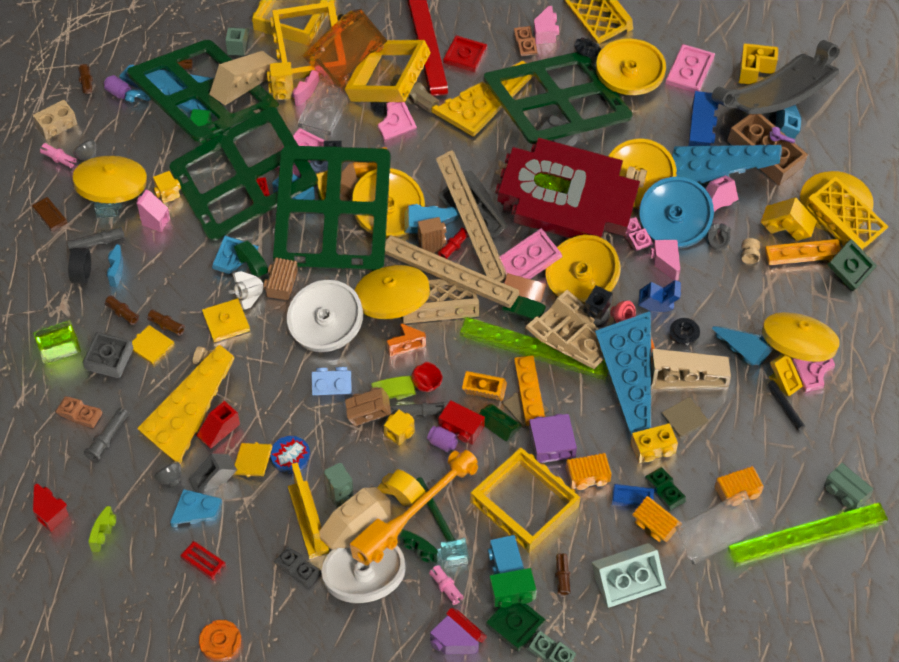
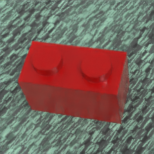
[438,400,485,445]

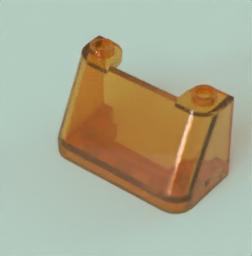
[303,9,387,88]

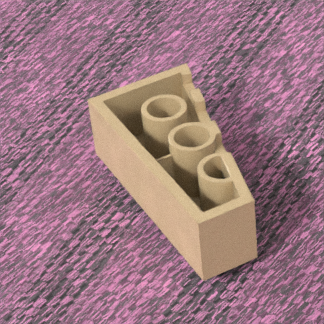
[209,51,278,105]
[651,349,731,389]

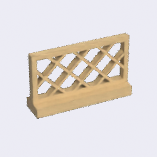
[403,279,479,324]

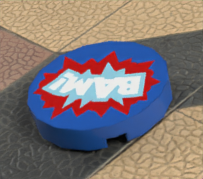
[270,436,310,474]

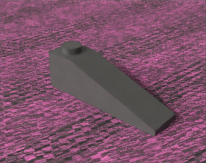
[438,171,508,238]

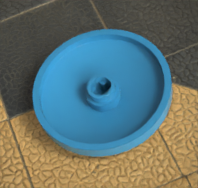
[640,177,714,249]

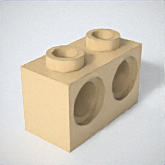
[33,100,77,140]

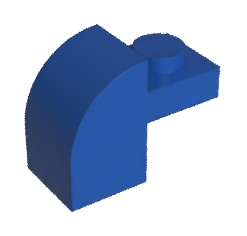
[638,280,681,312]

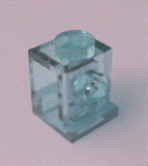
[94,202,122,218]
[437,537,469,568]

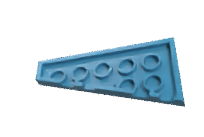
[120,65,221,115]
[672,145,782,183]
[595,311,651,436]

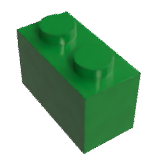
[489,568,537,608]

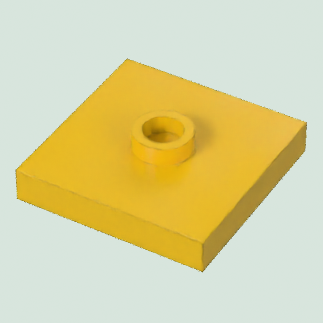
[202,298,250,343]

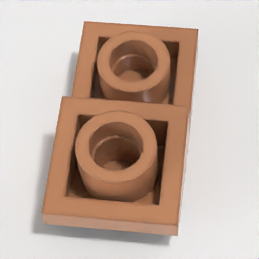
[513,26,538,56]
[504,273,546,302]
[55,396,103,429]

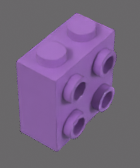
[529,414,577,463]

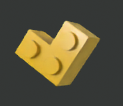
[739,43,778,84]
[761,197,817,241]

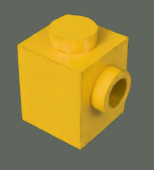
[153,171,181,204]
[384,410,415,446]

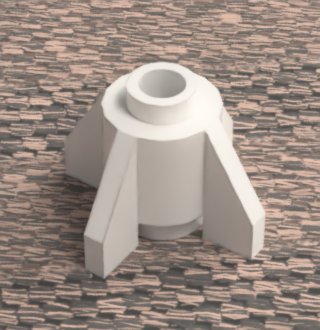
[229,271,264,310]

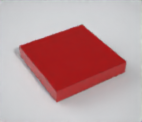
[443,35,488,72]

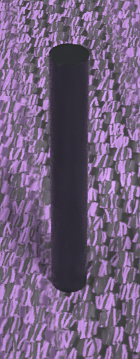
[768,380,805,431]

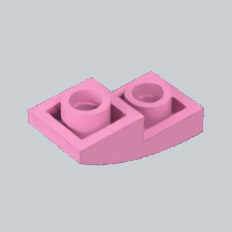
[292,70,320,106]
[624,217,653,251]

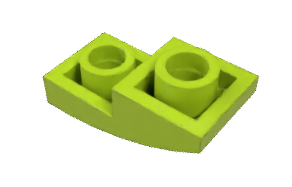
[371,376,416,400]
[88,506,116,552]

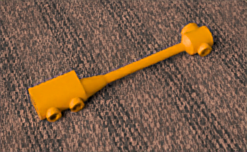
[350,450,478,566]

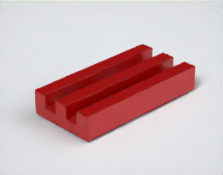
[180,541,226,580]
[446,608,487,643]

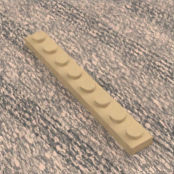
[436,150,507,283]
[385,235,519,308]

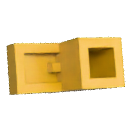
[377,469,426,507]

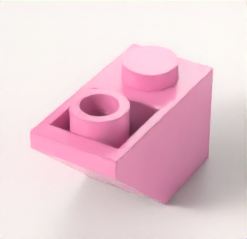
[533,6,559,44]
[706,175,738,212]
[137,190,170,233]

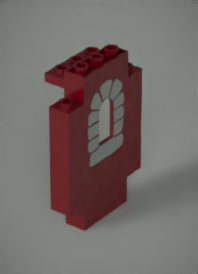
[495,138,640,238]

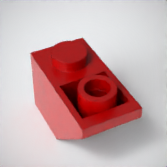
[197,401,240,449]
[33,483,69,532]

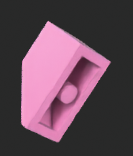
[650,240,680,281]

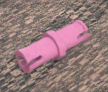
[40,143,77,168]
[429,565,464,605]

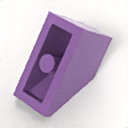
[430,616,479,655]

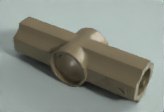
[390,74,439,113]

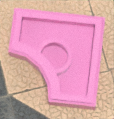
[377,102,417,142]
[792,358,835,393]

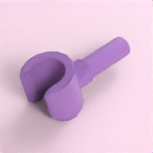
[770,127,795,144]

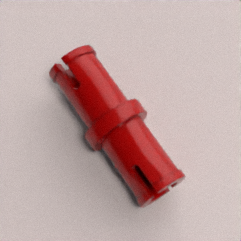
[437,227,469,259]

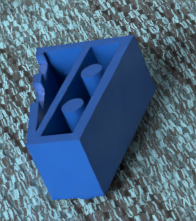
[688,91,719,146]

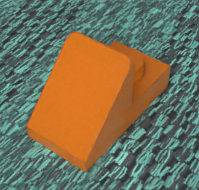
[387,323,426,357]

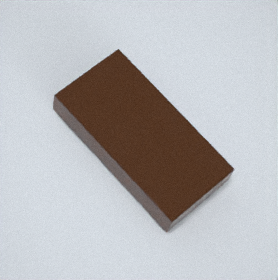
[32,197,67,232]

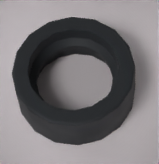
[68,248,91,284]

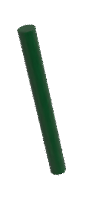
[416,477,457,547]

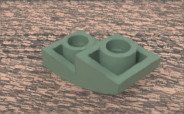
[526,630,576,662]

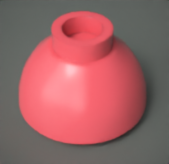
[610,301,636,323]

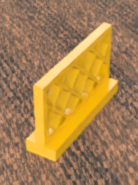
[563,0,633,44]
[803,176,888,250]
[288,462,329,559]

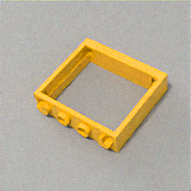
[251,0,336,46]
[270,1,346,80]
[345,40,431,102]
[470,448,580,553]

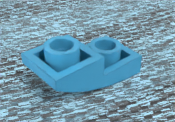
[107,244,123,288]

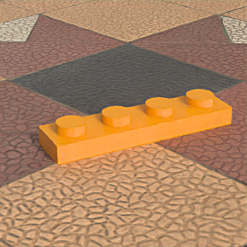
[765,239,841,265]
[514,355,545,426]

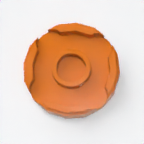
[199,620,242,662]

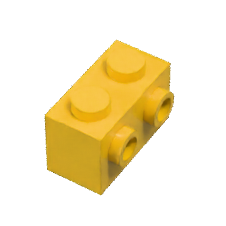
[267,62,294,100]
[631,423,678,463]

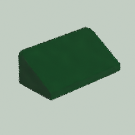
[479,404,522,442]

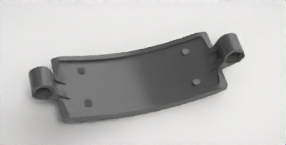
[712,40,840,114]

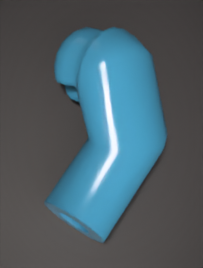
[125,89,151,102]

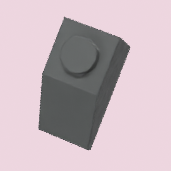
[189,453,237,494]

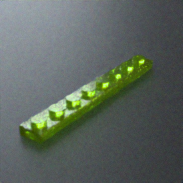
[460,317,609,381]
[728,502,889,567]

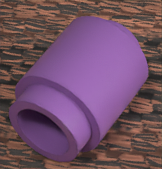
[104,75,131,99]
[427,426,458,452]

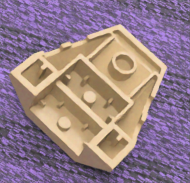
[525,290,605,369]

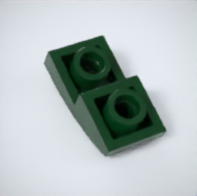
[234,240,269,277]
[501,296,546,321]
[645,467,686,511]
[400,529,438,564]

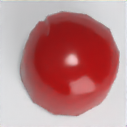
[411,362,443,393]

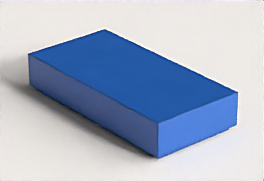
[612,484,654,508]

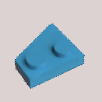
[212,236,259,274]
[170,489,223,527]

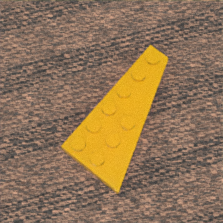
[431,61,534,137]
[137,344,235,465]

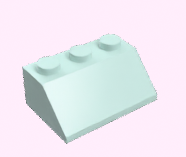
[591,543,666,608]

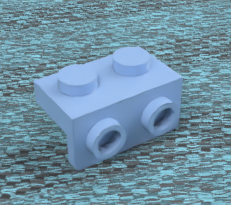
[312,367,352,395]

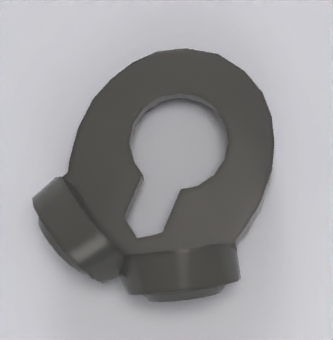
[708,223,731,250]

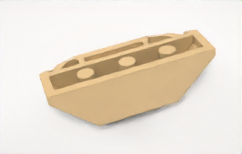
[319,487,391,550]

